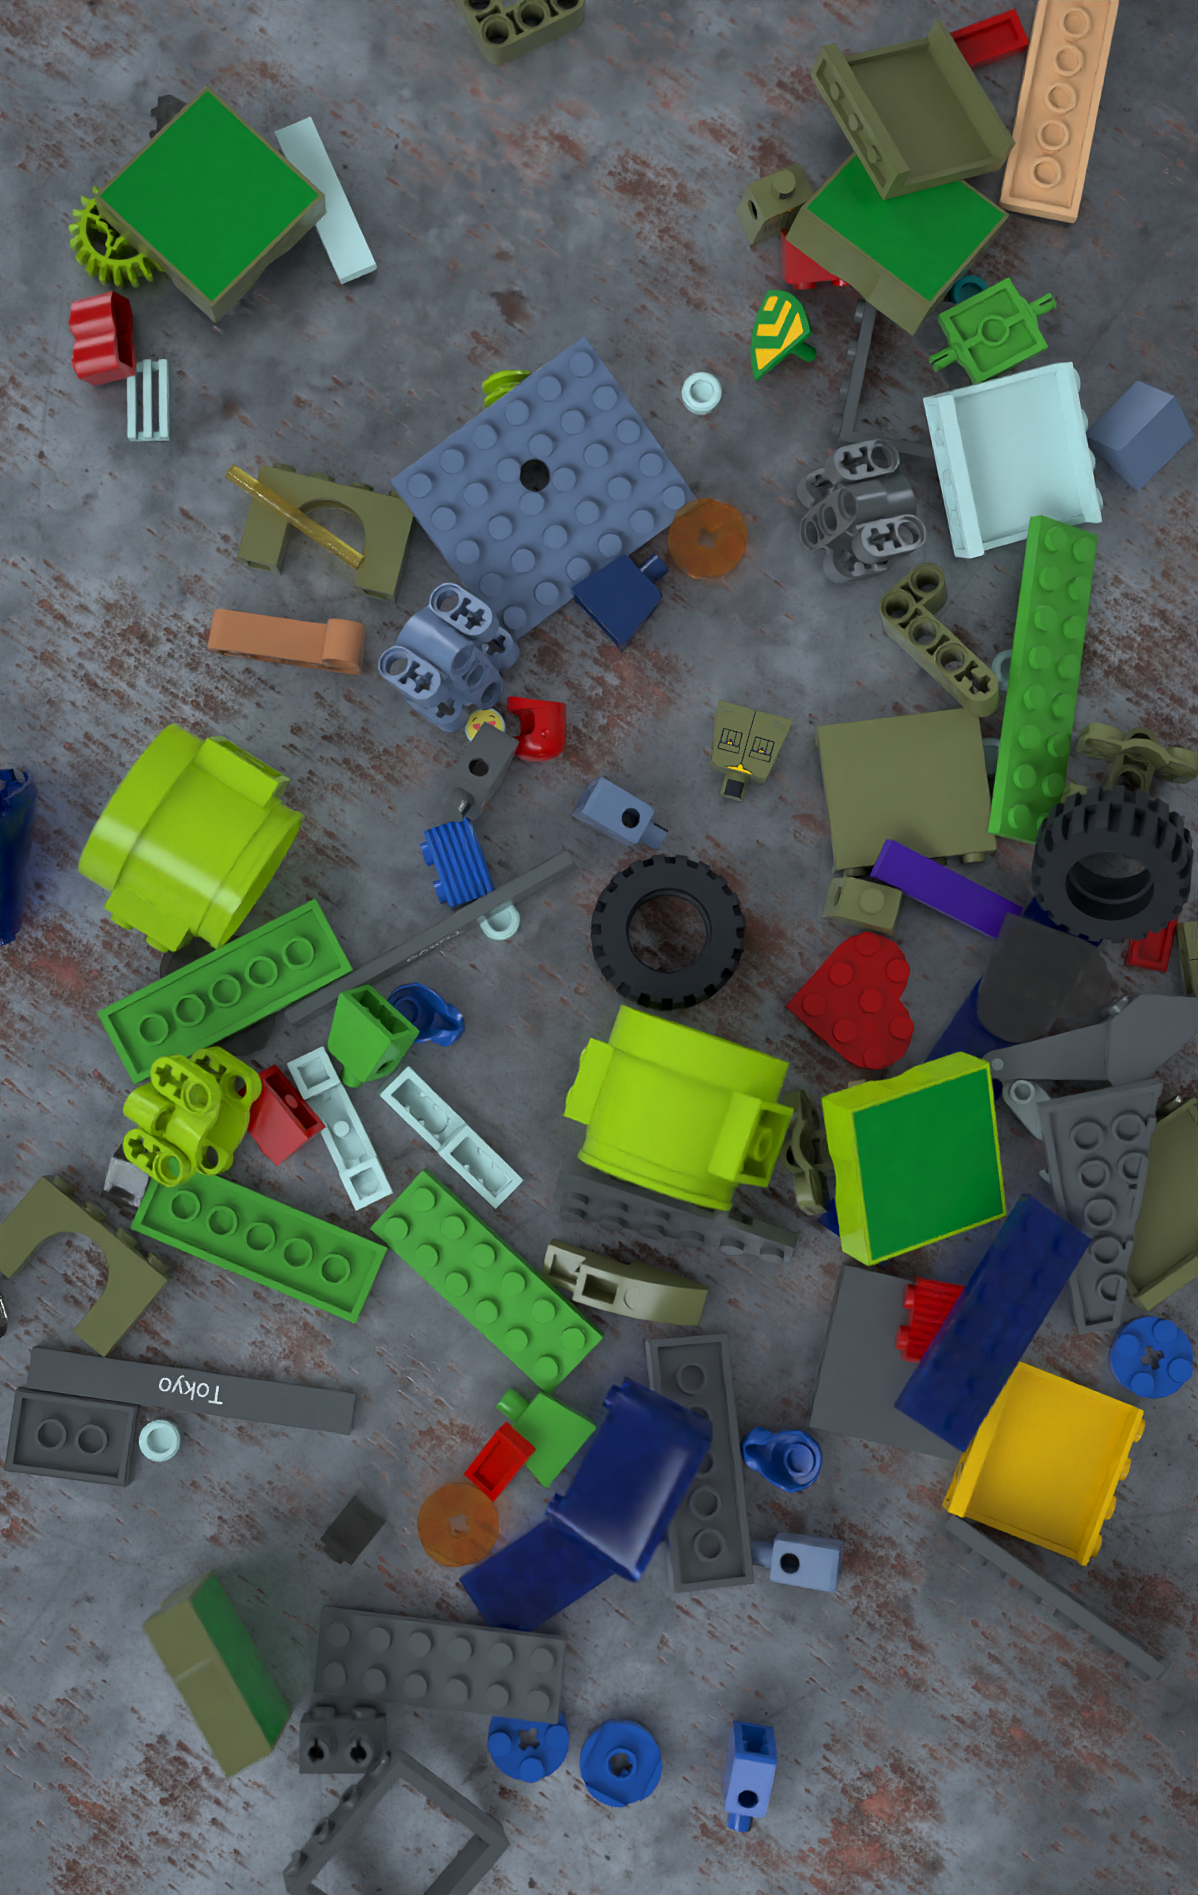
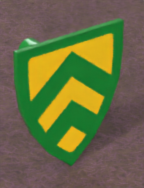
[750,290,817,382]

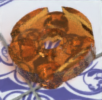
[667,498,748,580]
[417,1482,499,1568]

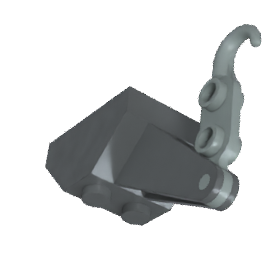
[982,994,1198,1183]

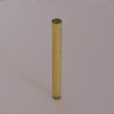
[225,464,365,570]

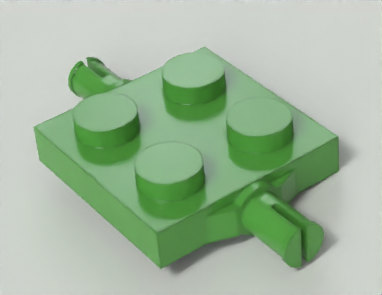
[929,277,1057,384]

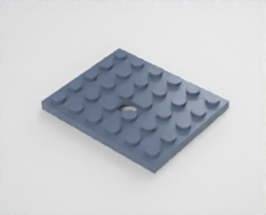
[389,336,699,641]

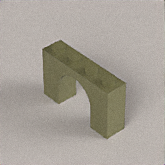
[237,463,417,603]
[0,1174,174,1357]

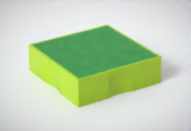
[821,1051,1007,1266]

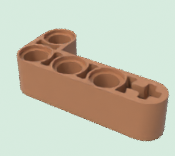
[207,609,367,675]

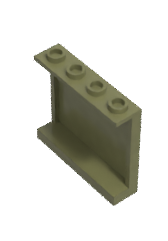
[809,19,1016,200]
[814,708,997,878]
[1126,1095,1198,1312]

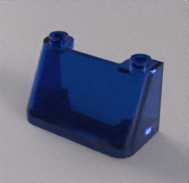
[544,1376,713,1585]

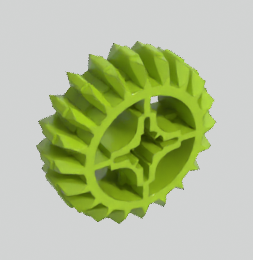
[69,180,165,289]

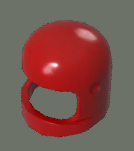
[507,696,567,762]

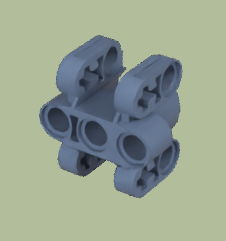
[378,583,520,732]

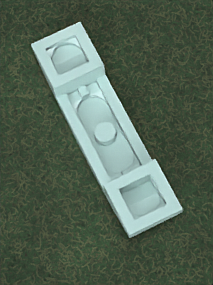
[287,1046,393,1211]

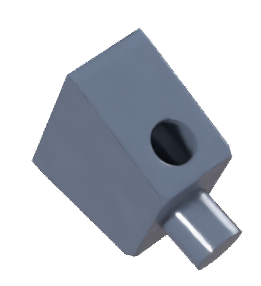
[570,777,668,851]
[750,1532,845,1593]

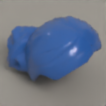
[387,982,465,1047]
[739,1427,823,1493]

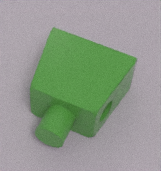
[327,984,419,1088]
[495,1388,597,1488]

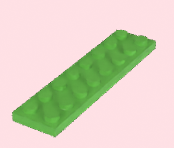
[988,515,1098,845]

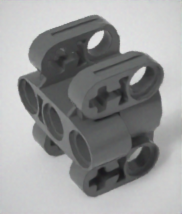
[796,439,927,584]

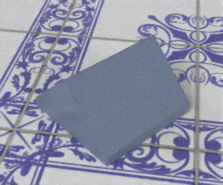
[1086,380,1194,492]

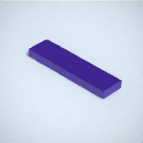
[870,839,1023,944]

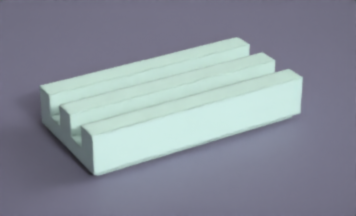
[127,359,170,441]

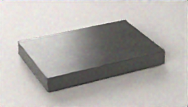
[4,1387,140,1487]

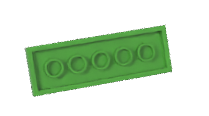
[97,898,354,1085]
[130,1156,389,1324]
[370,1168,605,1395]

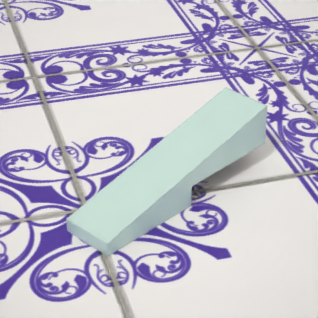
[274,117,377,285]
[377,1062,524,1209]

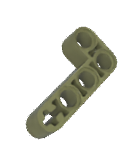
[879,563,1001,717]

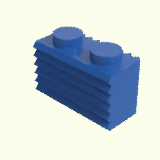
[420,816,495,910]

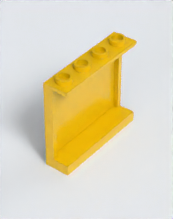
[942,1353,1146,1567]

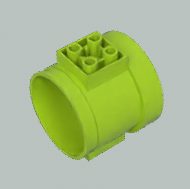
[78,723,305,953]
[563,1004,794,1211]

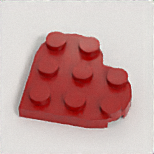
[785,932,914,1070]

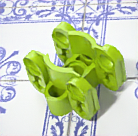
[123,1046,262,1187]

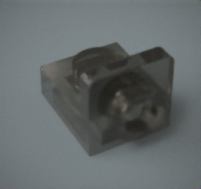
[100,1142,158,1211]
[320,1495,386,1566]

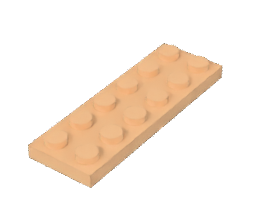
[998,0,1119,224]

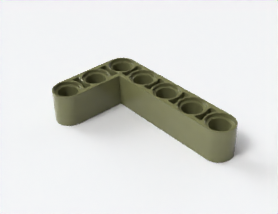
[453,0,585,65]

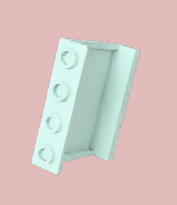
[923,362,1103,559]

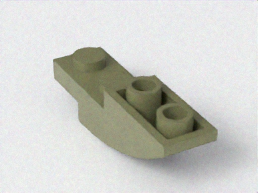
[541,1239,710,1326]

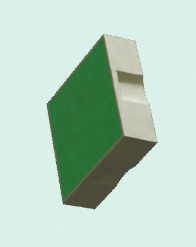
[94,85,326,323]
[785,151,1010,336]
[142,1569,293,1779]

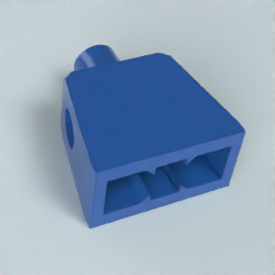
[722,1720,777,1832]

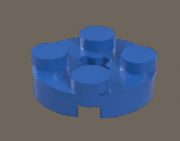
[1108,1315,1193,1399]
[487,1710,569,1783]
[579,1719,662,1807]

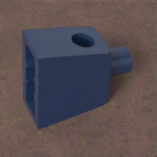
[571,553,669,652]

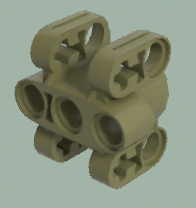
[1060,723,1198,820]
[780,1079,868,1215]

